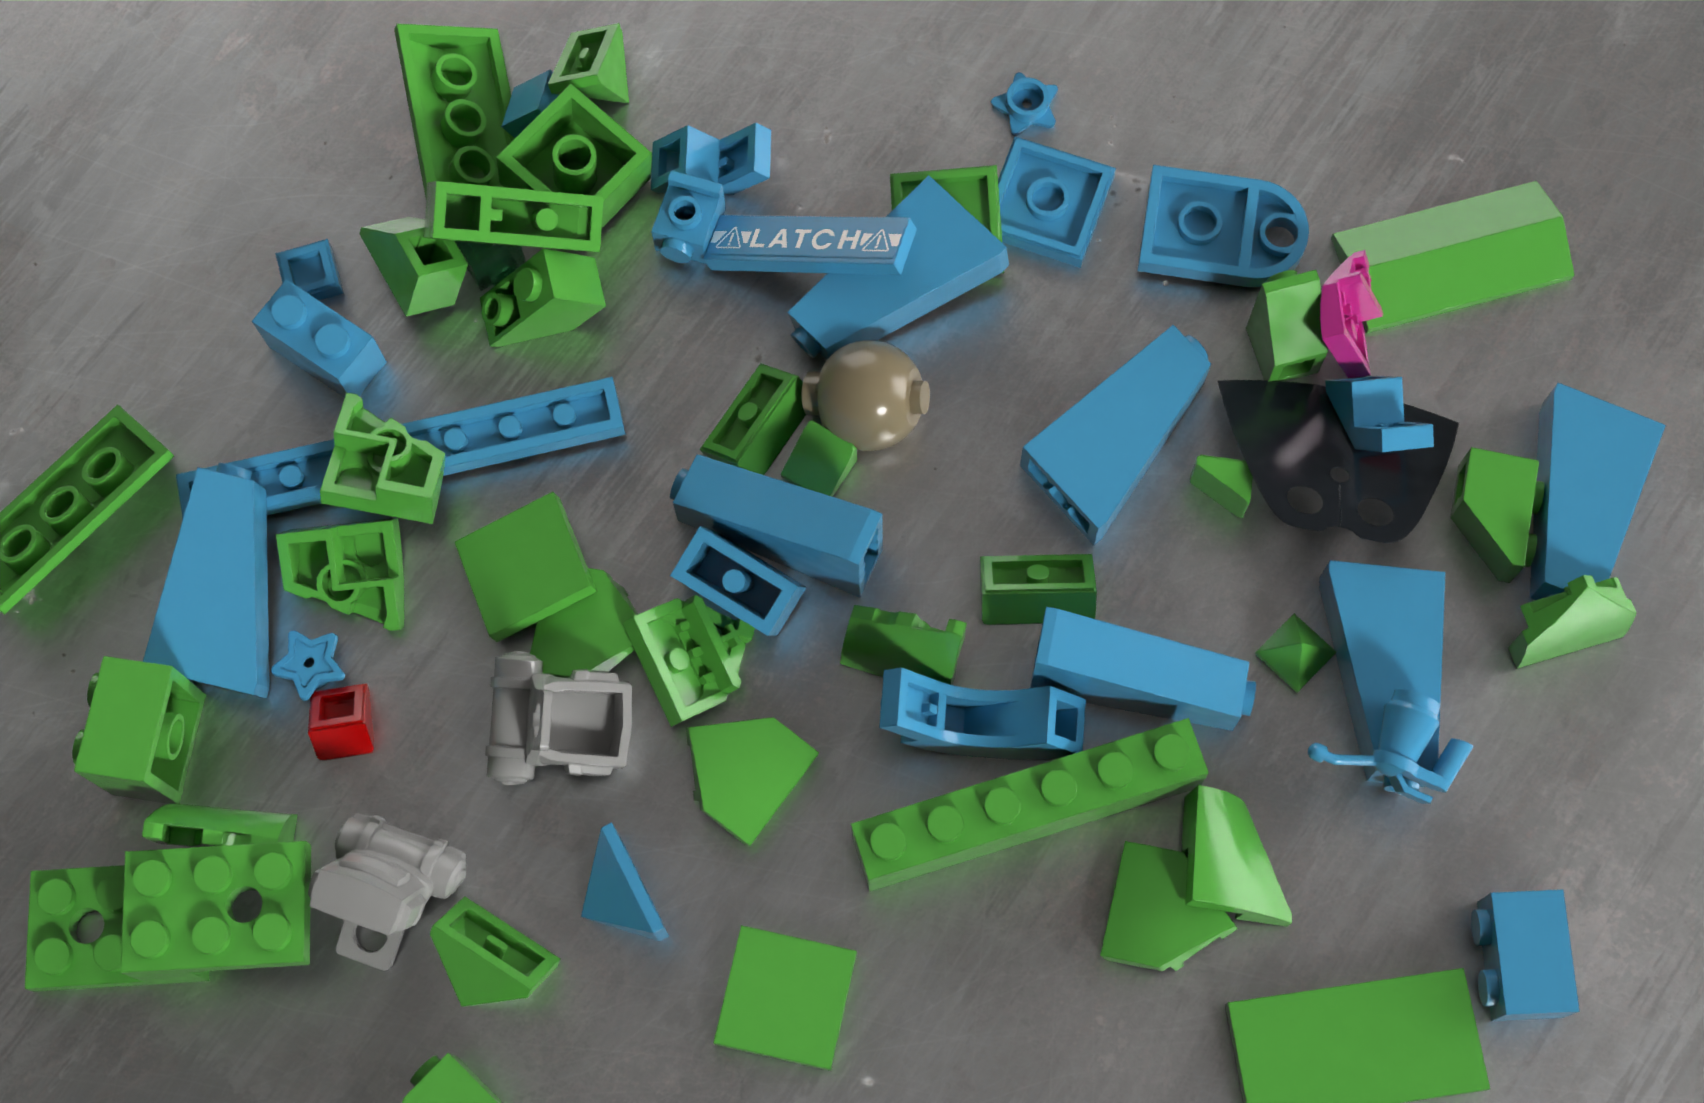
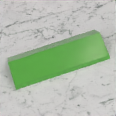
[394,24,516,197]
[1331,181,1575,334]
[0,405,175,615]

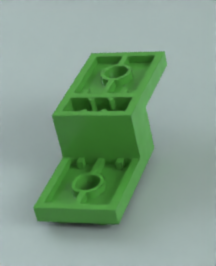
[25,841,311,992]

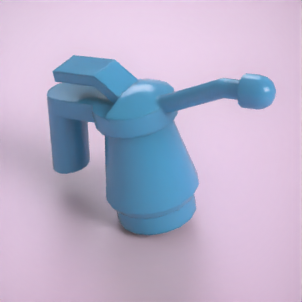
[1308,689,1474,804]

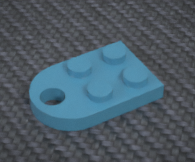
[1137,165,1309,287]

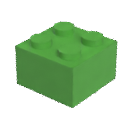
[496,84,652,228]
[72,656,206,804]

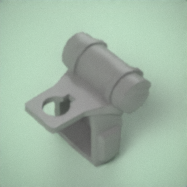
[485,651,632,785]
[308,812,467,971]

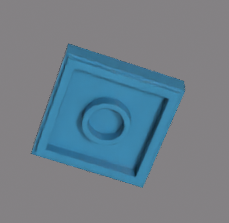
[983,136,1116,268]

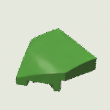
[530,568,638,678]
[1508,575,1637,669]
[622,595,755,727]
[685,717,819,846]
[1100,841,1238,971]

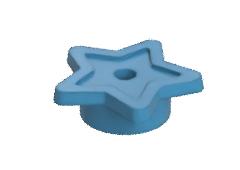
[991,72,1058,136]
[271,630,345,701]

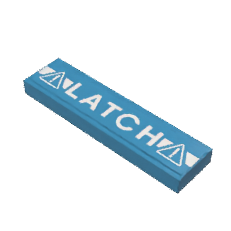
[703,215,917,275]

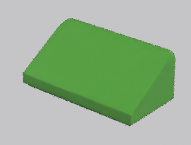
[700,363,806,475]
[980,554,1097,625]

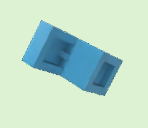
[651,123,771,195]
[1325,376,1434,452]

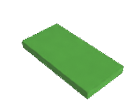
[1225,968,1490,1103]

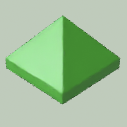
[1255,613,1336,693]

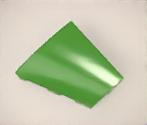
[320,392,445,524]
[276,518,404,631]
[840,605,967,685]
[1181,785,1292,927]
[142,803,298,847]

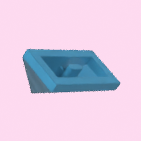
[581,822,669,941]

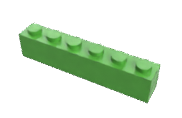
[851,718,1209,892]

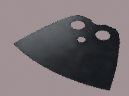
[1217,380,1459,543]

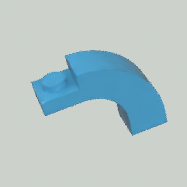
[879,667,1086,760]

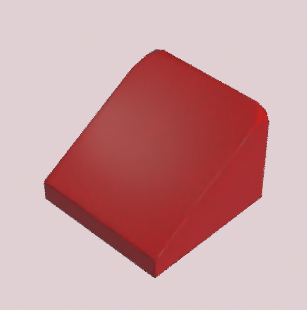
[308,683,374,760]

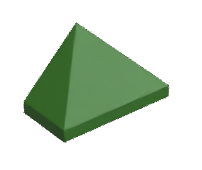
[548,23,629,103]
[430,896,561,1007]

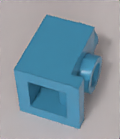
[651,170,726,264]

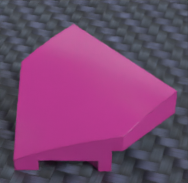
[1320,250,1383,378]

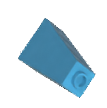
[788,175,1009,359]
[1020,325,1211,546]
[1529,383,1666,600]
[670,454,883,598]
[143,463,270,699]
[1319,560,1445,793]
[1030,607,1256,731]

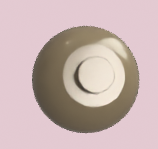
[802,340,930,451]

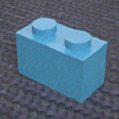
[252,279,387,398]
[670,526,807,636]
[1471,890,1580,1021]

